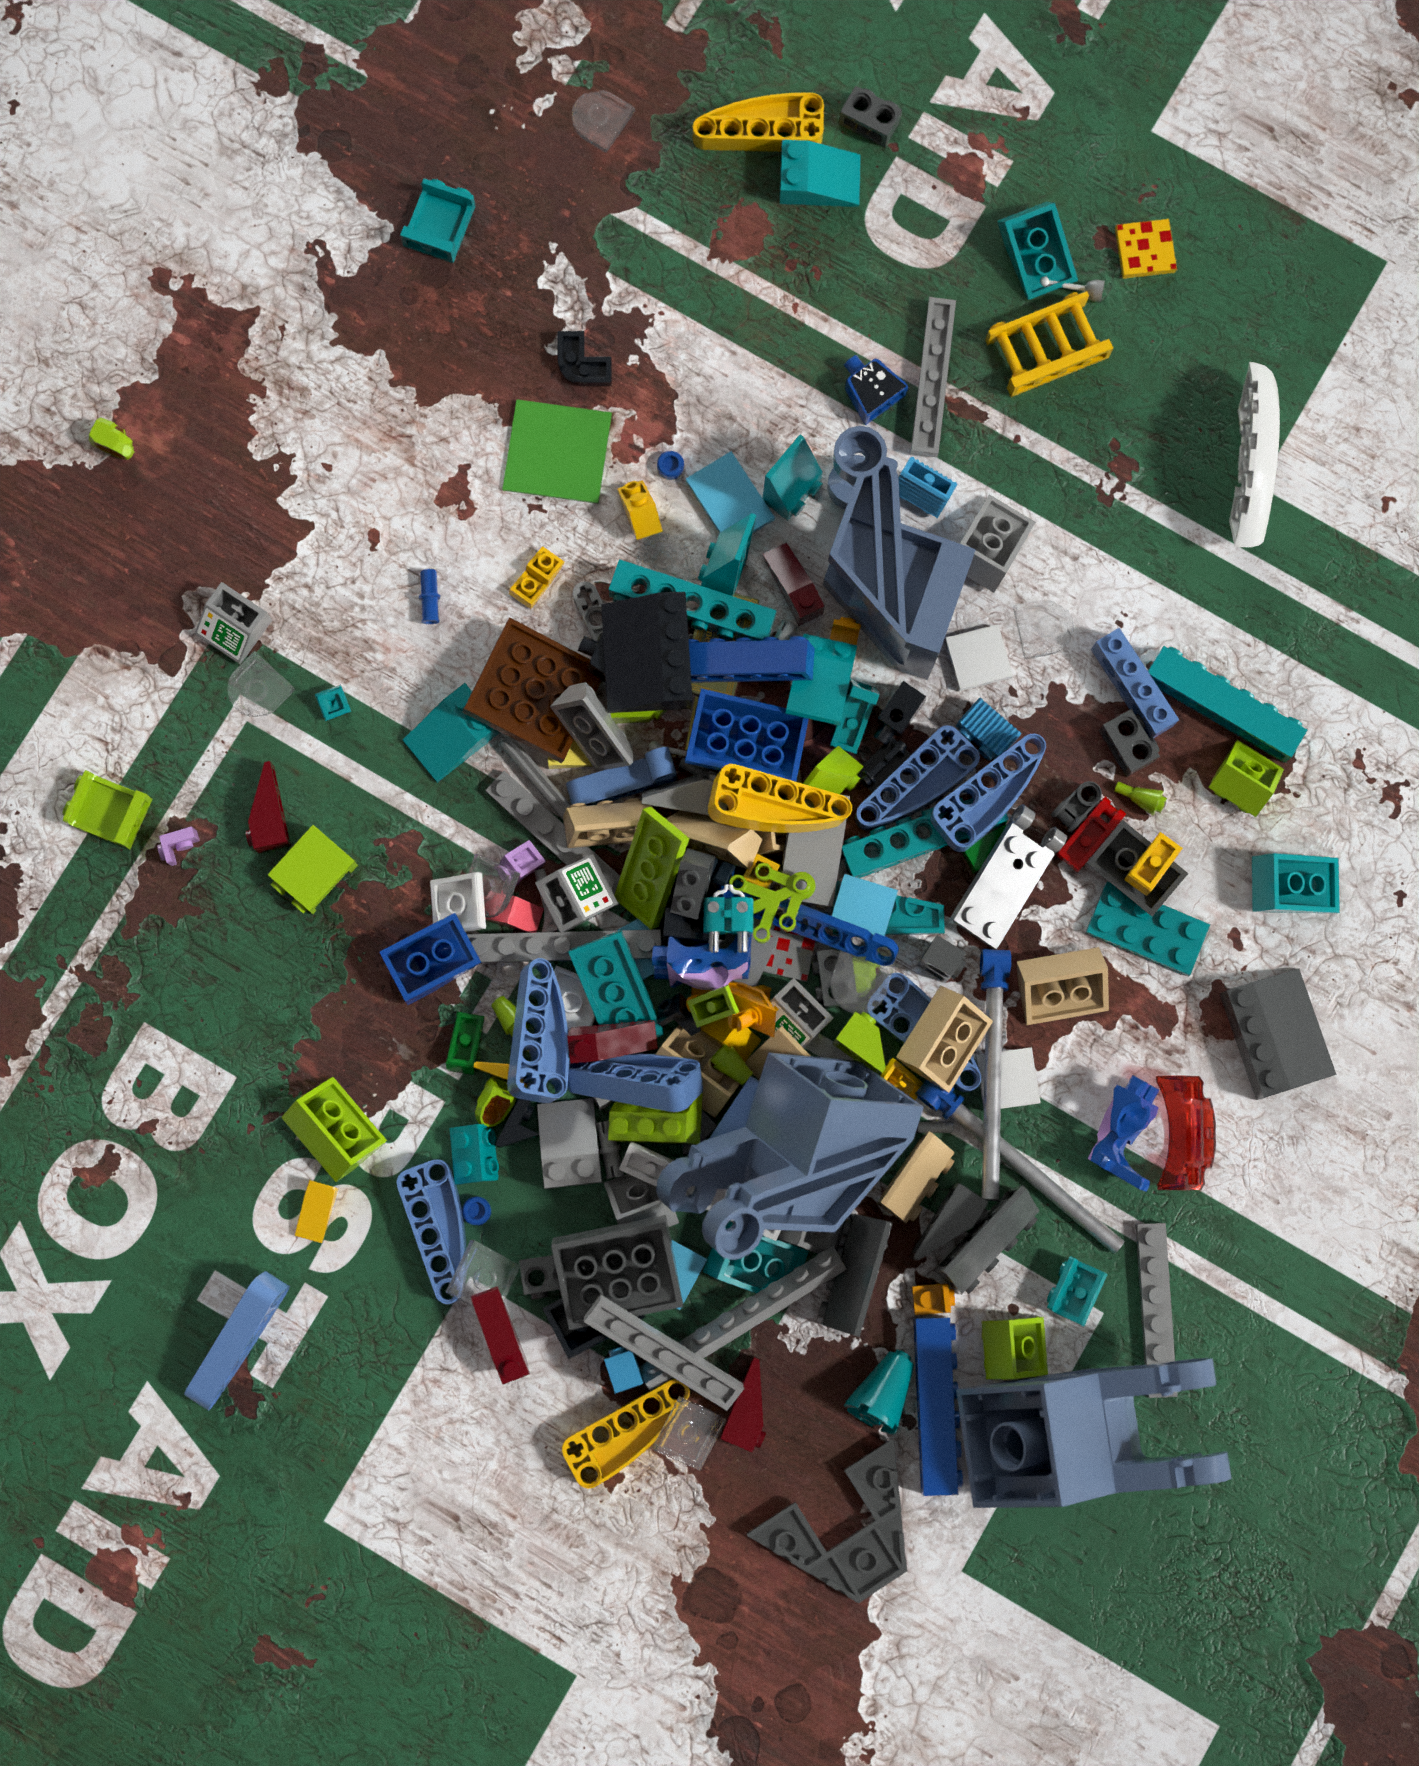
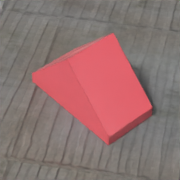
[485,892,544,933]

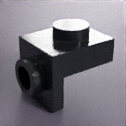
[657,993,701,1036]

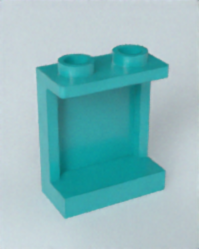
[400,178,475,263]

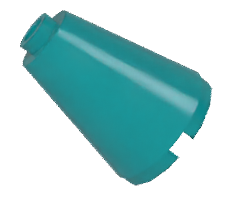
[844,1350,914,1435]

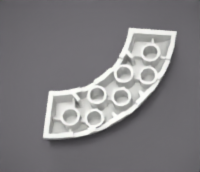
[1229,362,1280,547]

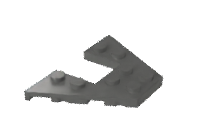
[747,1438,907,1603]

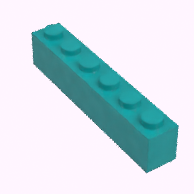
[1148,646,1308,763]

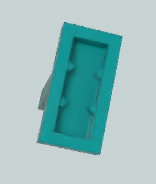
[830,679,880,754]

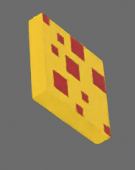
[1115,219,1177,279]

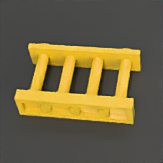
[985,291,1113,397]

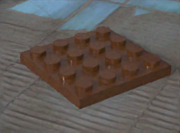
[462,617,602,764]

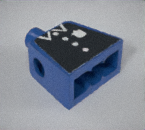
[844,355,908,425]

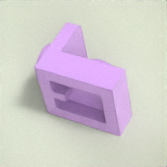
[157,826,200,866]
[497,840,546,888]

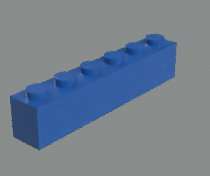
[689,636,815,683]
[913,1317,963,1496]

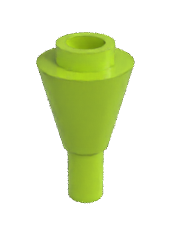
[1114,782,1167,816]

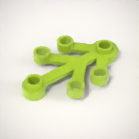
[725,863,816,944]

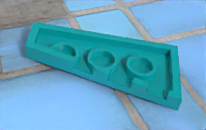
[832,880,945,936]

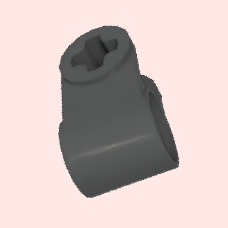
[1050,781,1102,833]

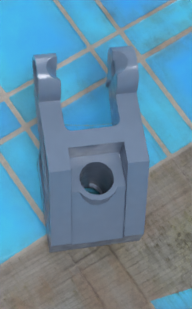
[823,426,976,680]
[656,1053,924,1260]
[956,1358,1232,1508]

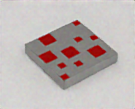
[761,924,819,982]

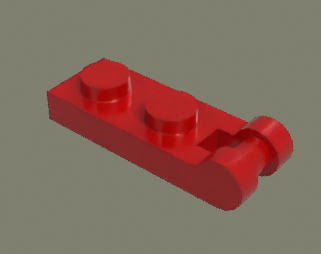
[1056,796,1126,872]

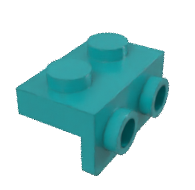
[449,1124,499,1185]
[1047,1256,1107,1327]

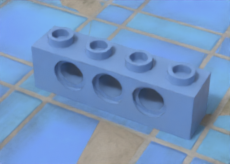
[1091,628,1179,739]

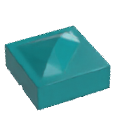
[315,685,351,721]

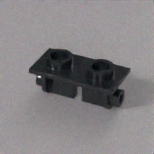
[857,738,911,793]

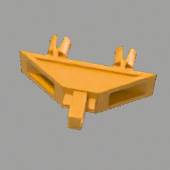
[686,981,776,1038]

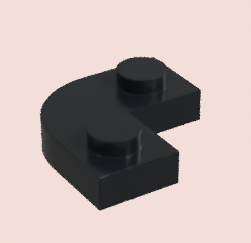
[557,331,612,386]

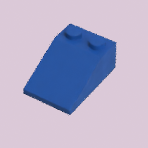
[380,913,481,1005]

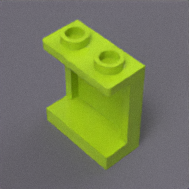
[62,770,152,850]
[268,825,358,914]

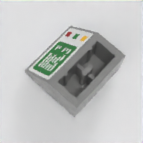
[195,582,272,665]
[535,854,618,933]
[767,978,833,1048]

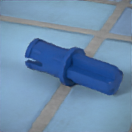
[419,569,441,625]

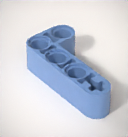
[566,747,677,806]

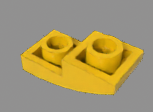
[509,546,565,609]

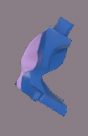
[652,934,752,990]
[1088,1075,1159,1192]

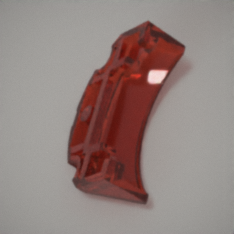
[1156,1075,1216,1190]

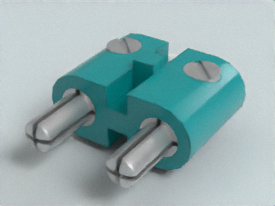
[703,884,753,953]

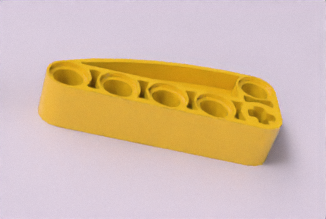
[693,93,824,152]
[708,764,852,833]
[562,1378,690,1489]

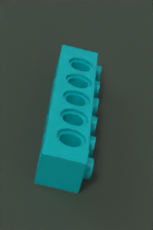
[609,559,777,641]
[841,797,1009,878]

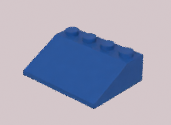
[685,689,809,782]

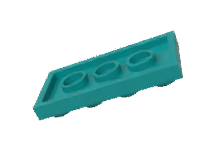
[1085,881,1211,976]
[568,930,664,1037]

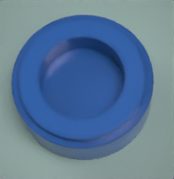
[657,451,684,480]
[462,1197,491,1225]

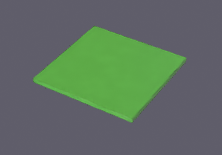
[502,399,612,504]

